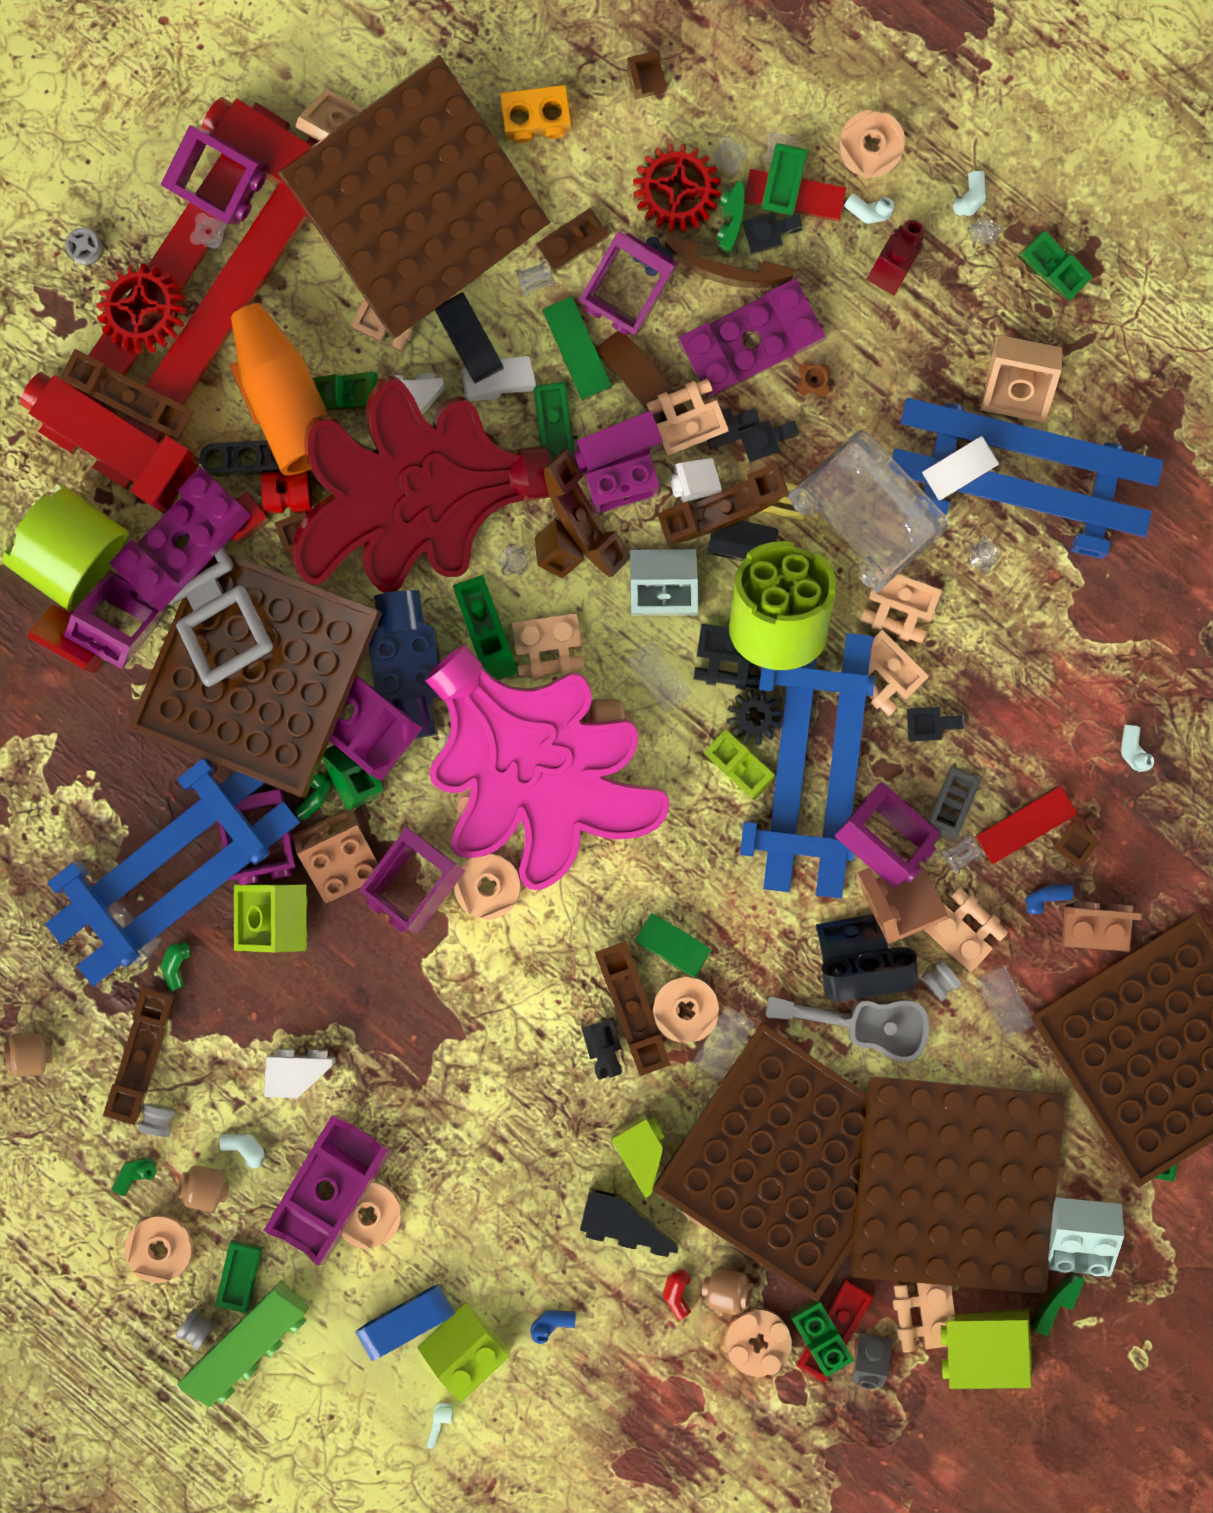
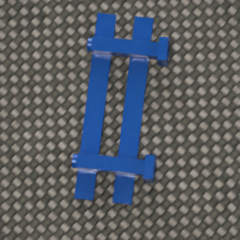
[888,397,1164,559]
[740,633,875,899]
[45,758,300,987]

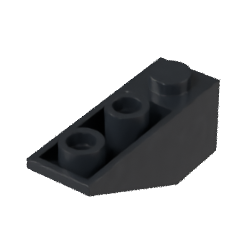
[580,1188,678,1257]

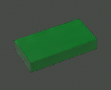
[761,143,808,216]
[215,1240,263,1313]

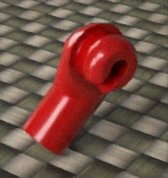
[663,1269,691,1321]

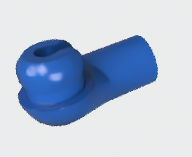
[1025,884,1074,914]
[530,1310,576,1344]

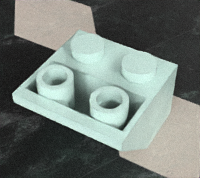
[630,549,698,616]
[1048,1197,1124,1276]

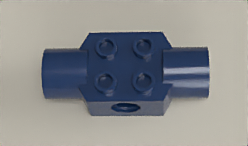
[369,590,440,738]

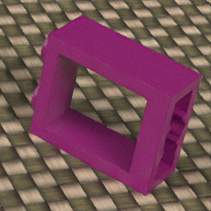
[161,125,268,225]
[579,229,679,335]
[573,410,663,474]
[586,455,660,514]
[64,570,165,669]
[835,782,941,889]
[218,789,299,886]
[359,827,465,934]

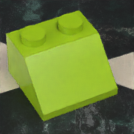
[234,884,307,952]
[611,1113,665,1198]
[417,1302,511,1403]

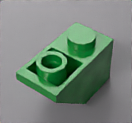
[322,745,384,812]

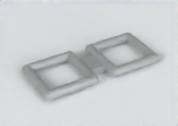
[168,546,273,686]

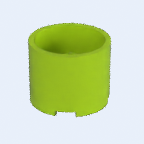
[2,483,129,612]
[729,541,836,670]

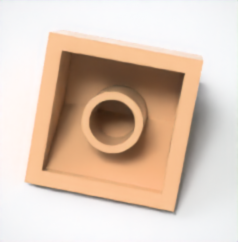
[981,335,1062,423]

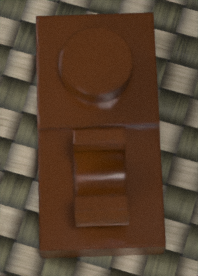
[536,208,609,273]

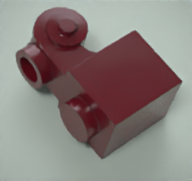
[866,220,925,296]

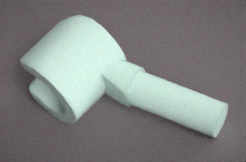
[427,1403,453,1449]

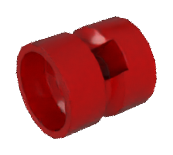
[261,470,312,515]

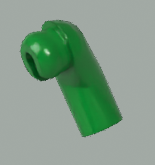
[111,1158,157,1196]

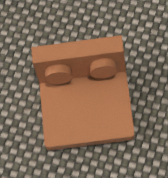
[292,809,379,903]
[857,866,948,944]
[1062,901,1142,952]

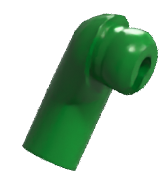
[294,772,332,820]
[161,942,191,991]

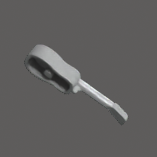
[765,996,929,1062]

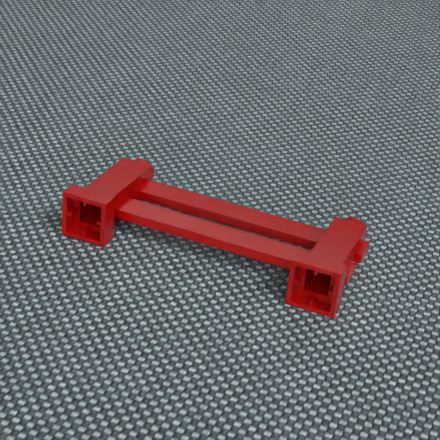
[20,97,319,514]

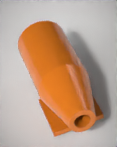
[229,303,329,475]

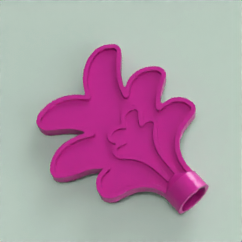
[425,644,670,890]

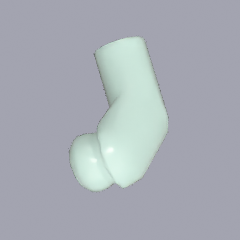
[953,171,986,216]
[844,193,894,224]
[1121,725,1154,772]
[220,1134,265,1168]

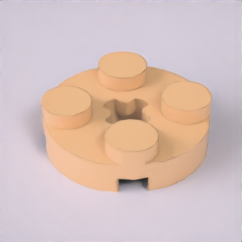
[839,110,905,179]
[454,854,521,920]
[653,976,719,1043]
[340,1181,401,1248]
[125,1215,193,1283]
[725,1308,792,1377]

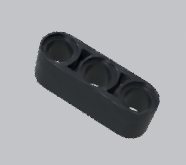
[435,292,504,384]
[199,440,280,477]
[822,947,918,1002]

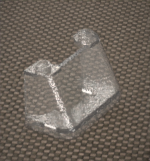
[787,430,948,593]

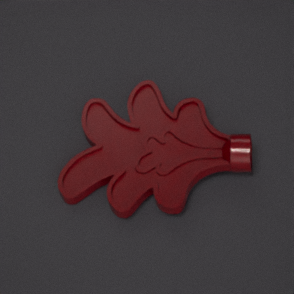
[291,375,551,593]

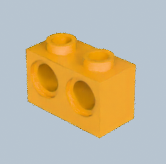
[500,85,571,143]

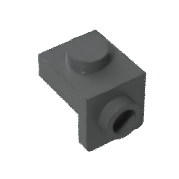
[850,1333,892,1389]

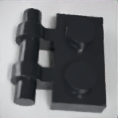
[693,624,760,690]

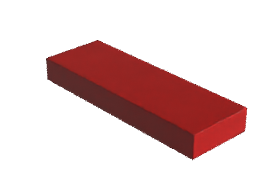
[744,169,847,222]
[974,786,1077,865]
[795,1278,874,1383]

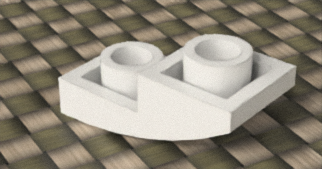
[460,356,536,401]
[922,436,999,501]

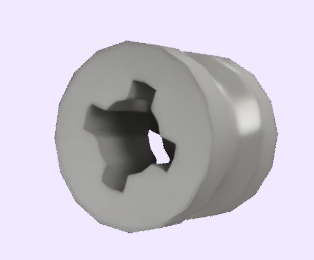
[65,228,103,265]
[921,960,962,1002]
[137,1103,176,1137]
[175,1308,216,1351]

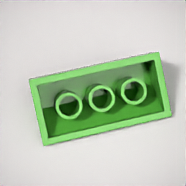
[177,1280,309,1407]

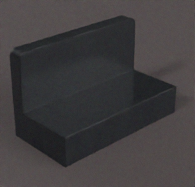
[706,521,779,561]
[816,914,888,963]

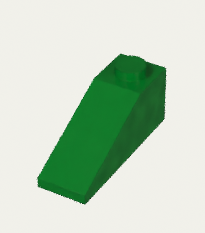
[452,575,519,680]

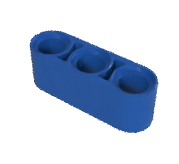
[355,1284,455,1361]

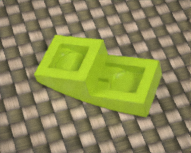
[703,729,776,801]

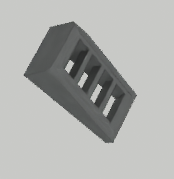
[927,766,981,842]

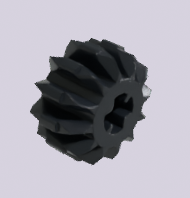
[726,689,783,745]

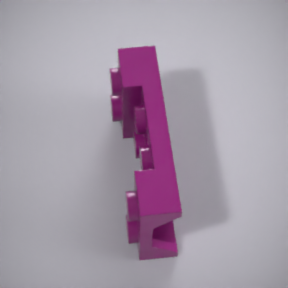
[678,278,826,400]
[109,467,252,612]
[330,675,422,781]
[263,1115,393,1266]

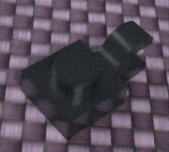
[742,212,803,255]
[707,407,760,451]
[739,420,799,463]
[906,707,965,742]
[581,1017,622,1080]

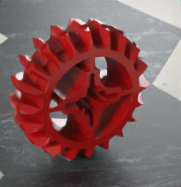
[633,143,721,233]
[96,263,187,354]

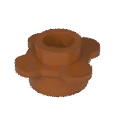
[797,362,831,397]

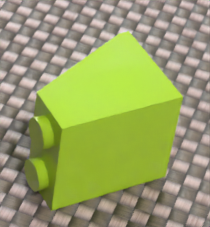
[941,1309,1033,1389]

